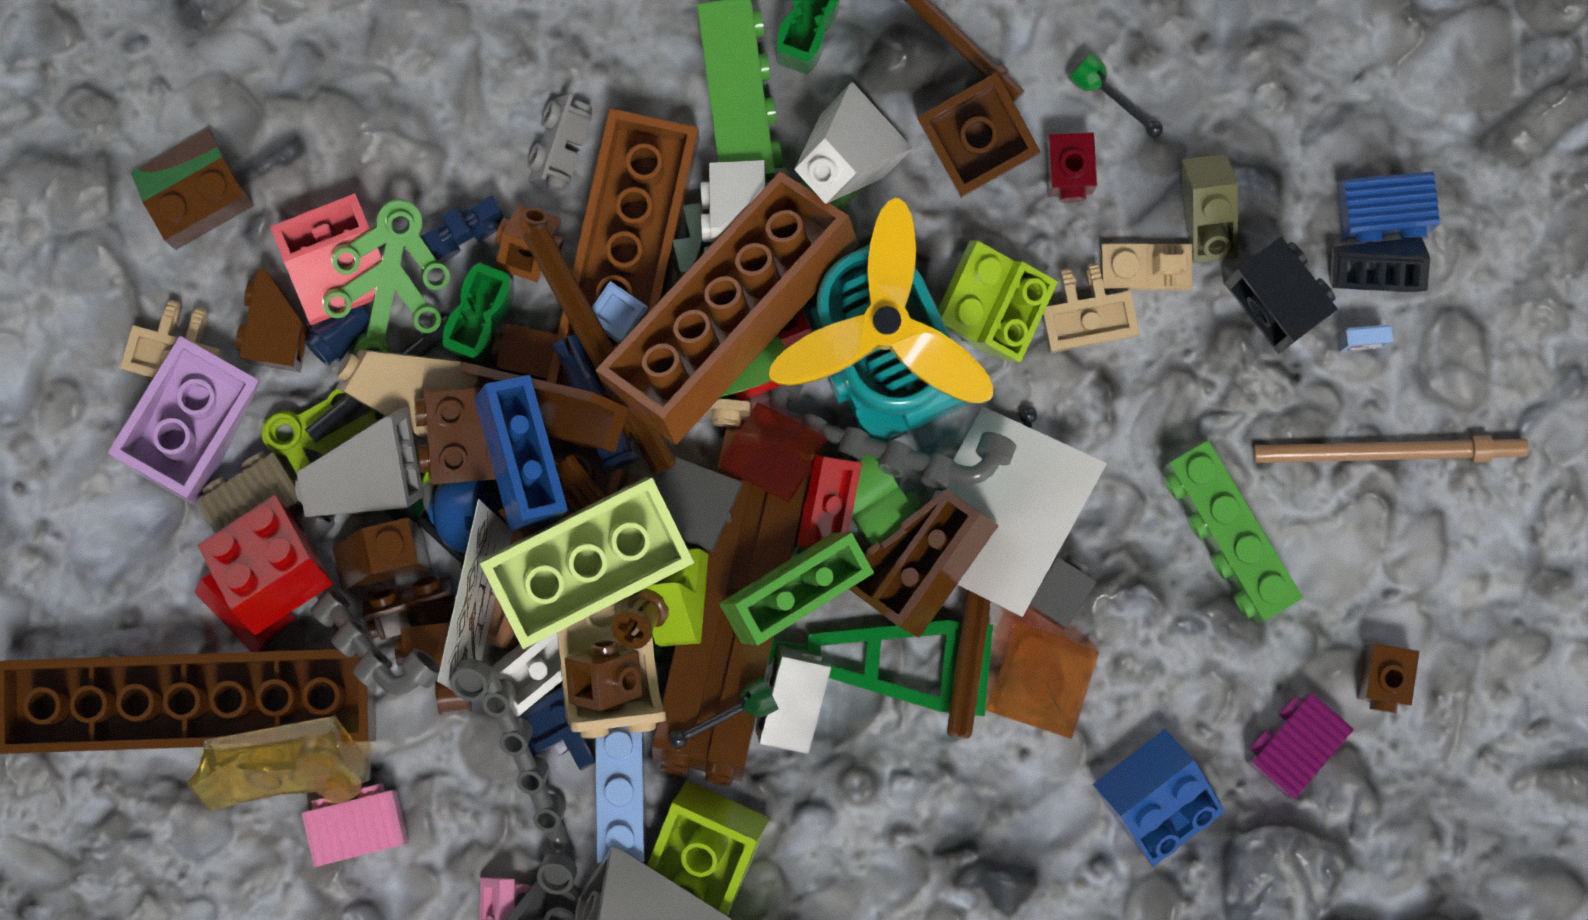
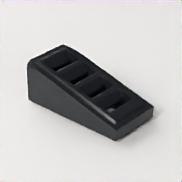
[1330,237,1430,292]

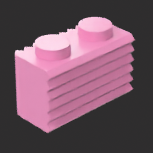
[302,783,409,867]

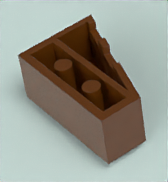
[849,489,999,638]

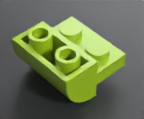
[938,240,1058,363]

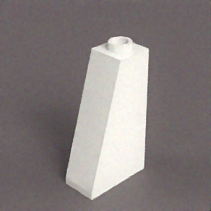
[794,83,913,204]

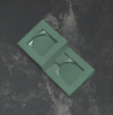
[673,203,706,281]

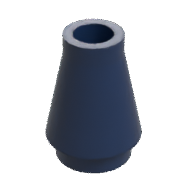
[304,306,370,366]

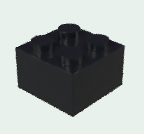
[1224,236,1338,355]

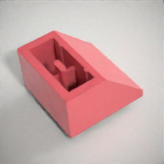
[270,193,382,325]

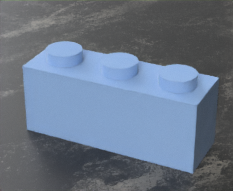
[595,726,646,863]

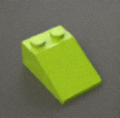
[647,780,770,917]

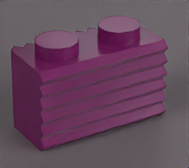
[1247,693,1354,799]

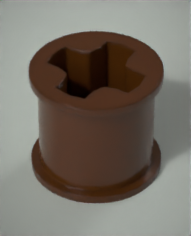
[435,679,472,715]

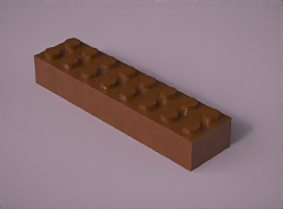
[0,649,376,754]

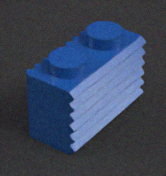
[1337,171,1440,244]

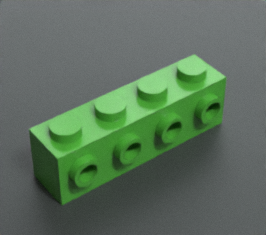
[697,0,783,183]
[1162,440,1303,624]

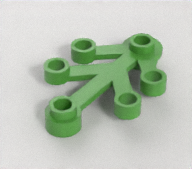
[322,199,450,356]

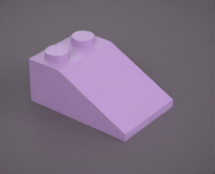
[108,336,260,506]

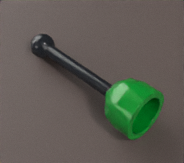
[1068,52,1163,138]

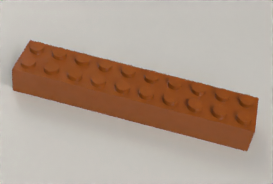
[510,108,700,545]

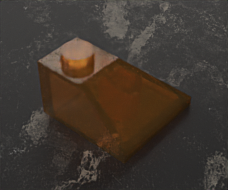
[985,622,1099,739]

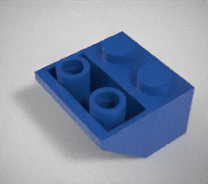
[1092,729,1225,867]

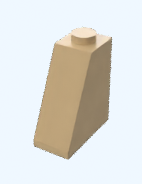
[336,349,479,441]

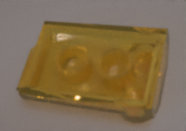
[188,716,371,811]

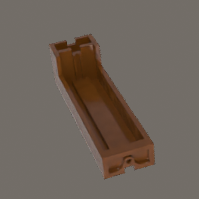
[652,429,815,786]

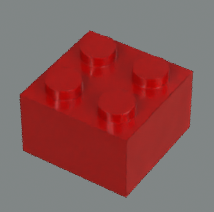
[197,495,333,635]

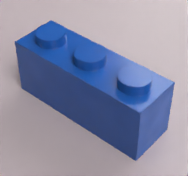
[474,375,568,533]

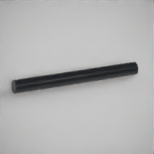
[304,315,448,443]

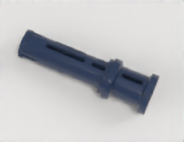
[552,334,640,474]

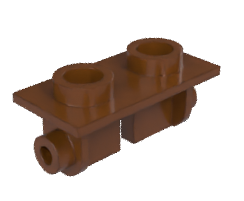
[362,576,456,640]

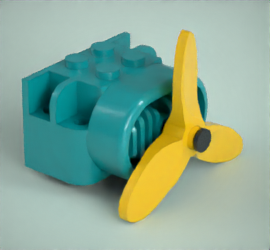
[769,197,993,442]

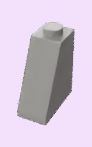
[295,407,424,517]

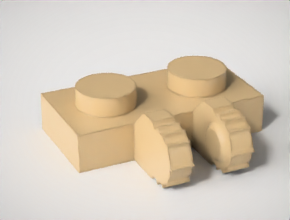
[1042,263,1140,354]
[120,300,223,379]

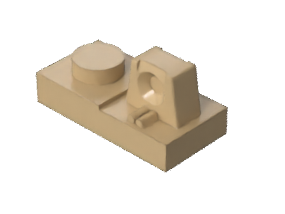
[1100,244,1193,291]

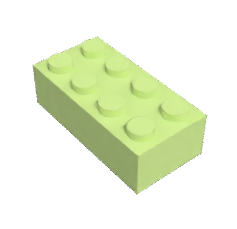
[478,477,694,649]

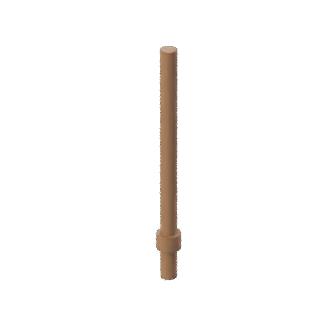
[1253,435,1529,463]

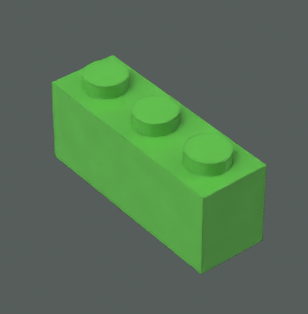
[719,532,874,646]

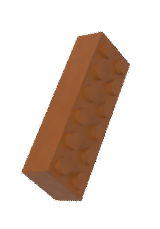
[595,171,859,445]

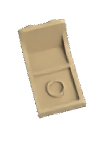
[557,591,666,738]

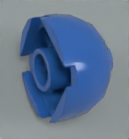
[428,479,509,555]

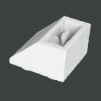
[701,160,766,253]

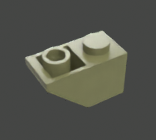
[1182,154,1238,264]

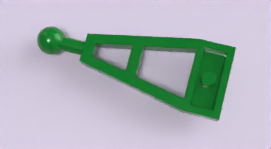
[767,620,993,716]

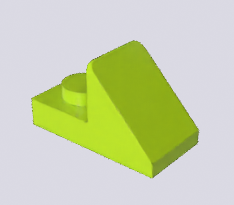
[639,549,708,646]

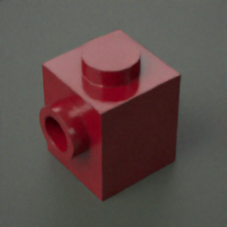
[1045,132,1097,203]

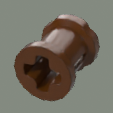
[611,589,669,649]

